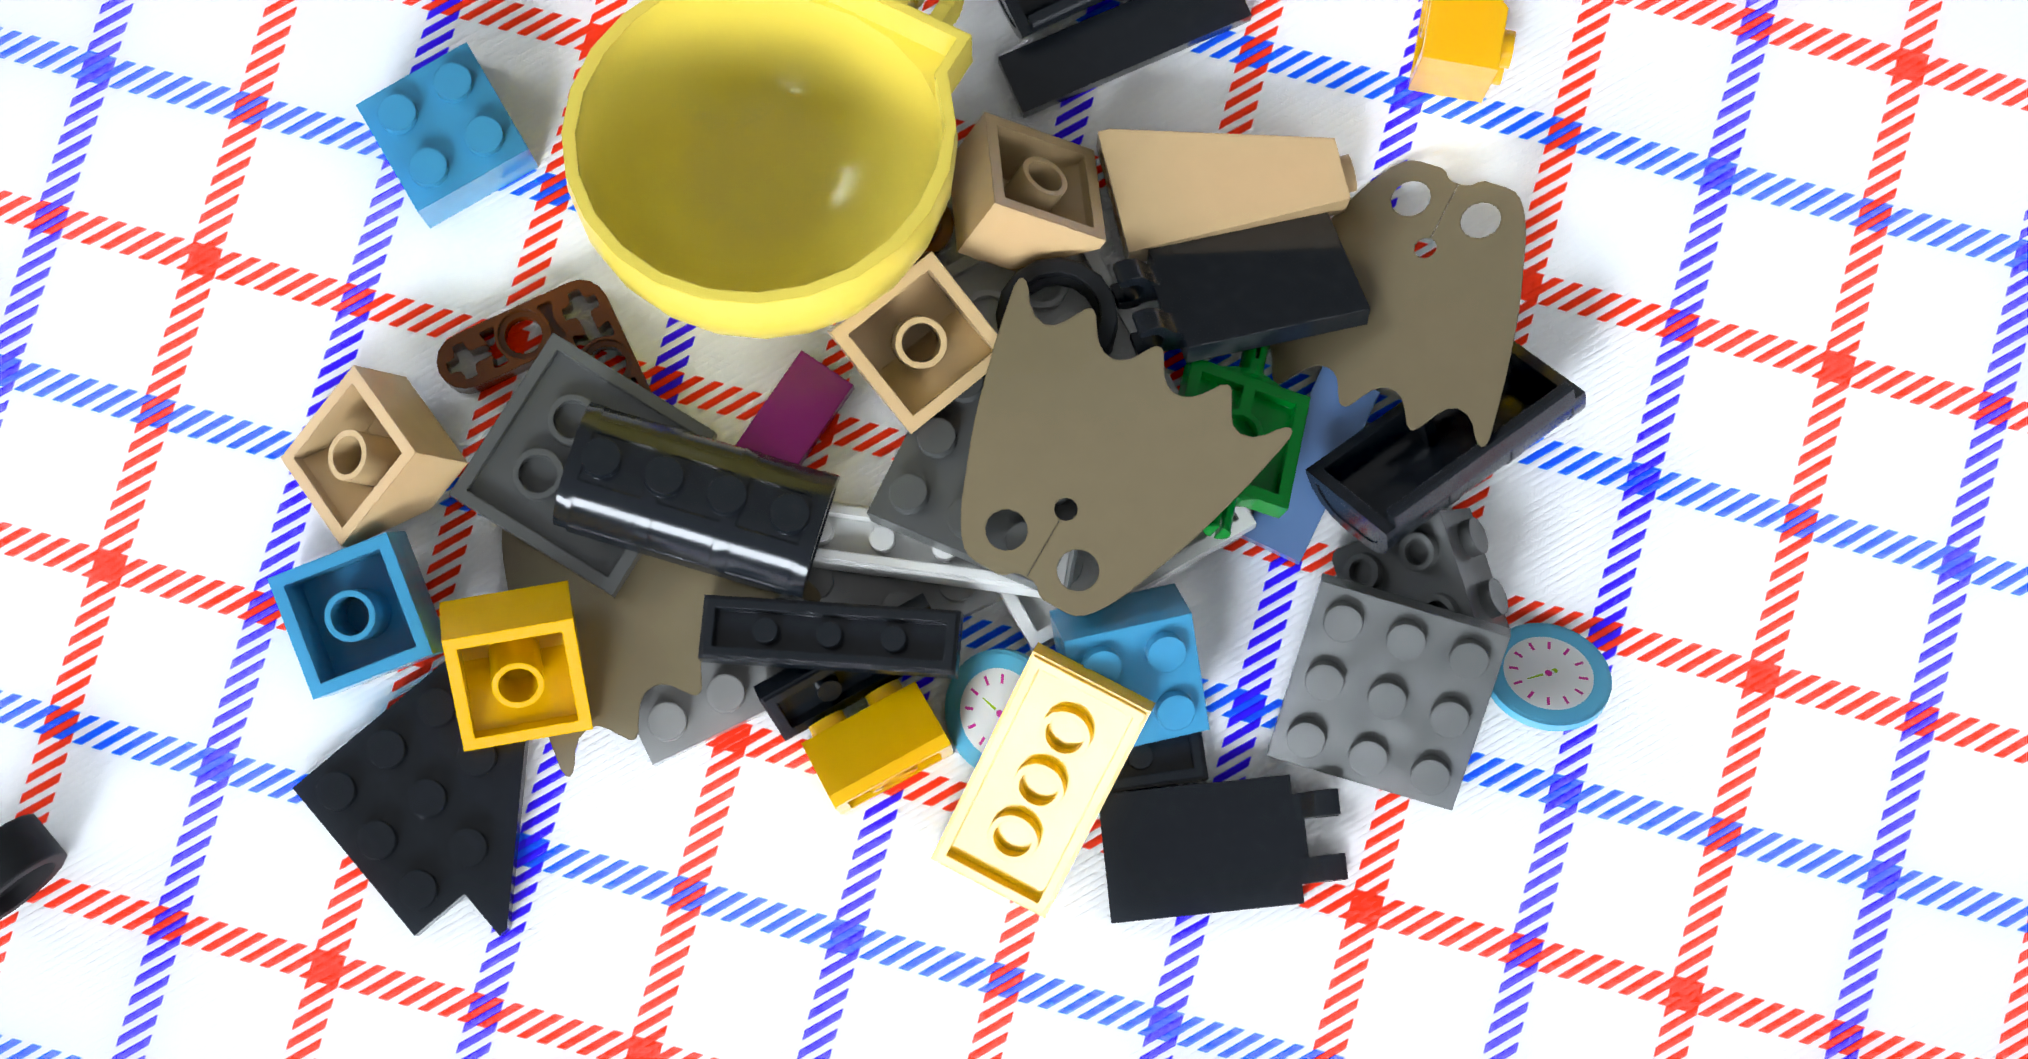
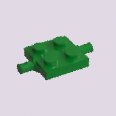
[1178,345,1311,539]

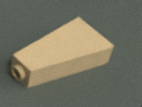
[1096,129,1357,262]

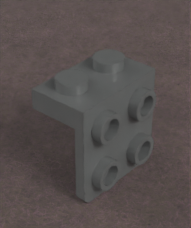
[1332,508,1509,628]

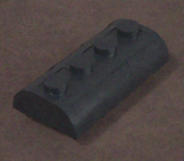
[1305,341,1586,553]
[553,402,840,598]

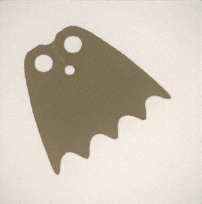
[1270,160,1526,447]
[961,278,1293,616]
[502,529,821,777]

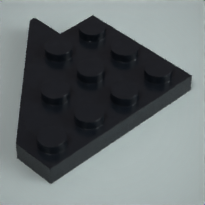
[293,661,529,936]

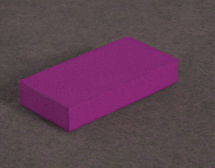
[735,350,855,465]

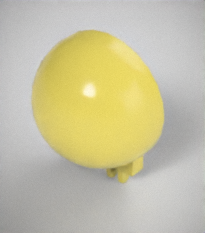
[561,0,973,339]

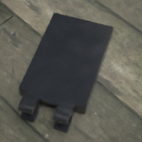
[1110,212,1370,363]
[1099,774,1348,924]

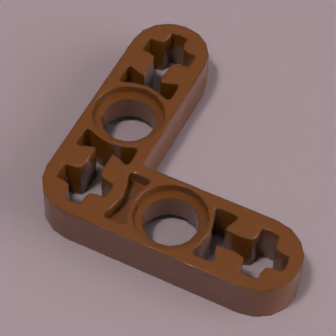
[436,279,652,394]

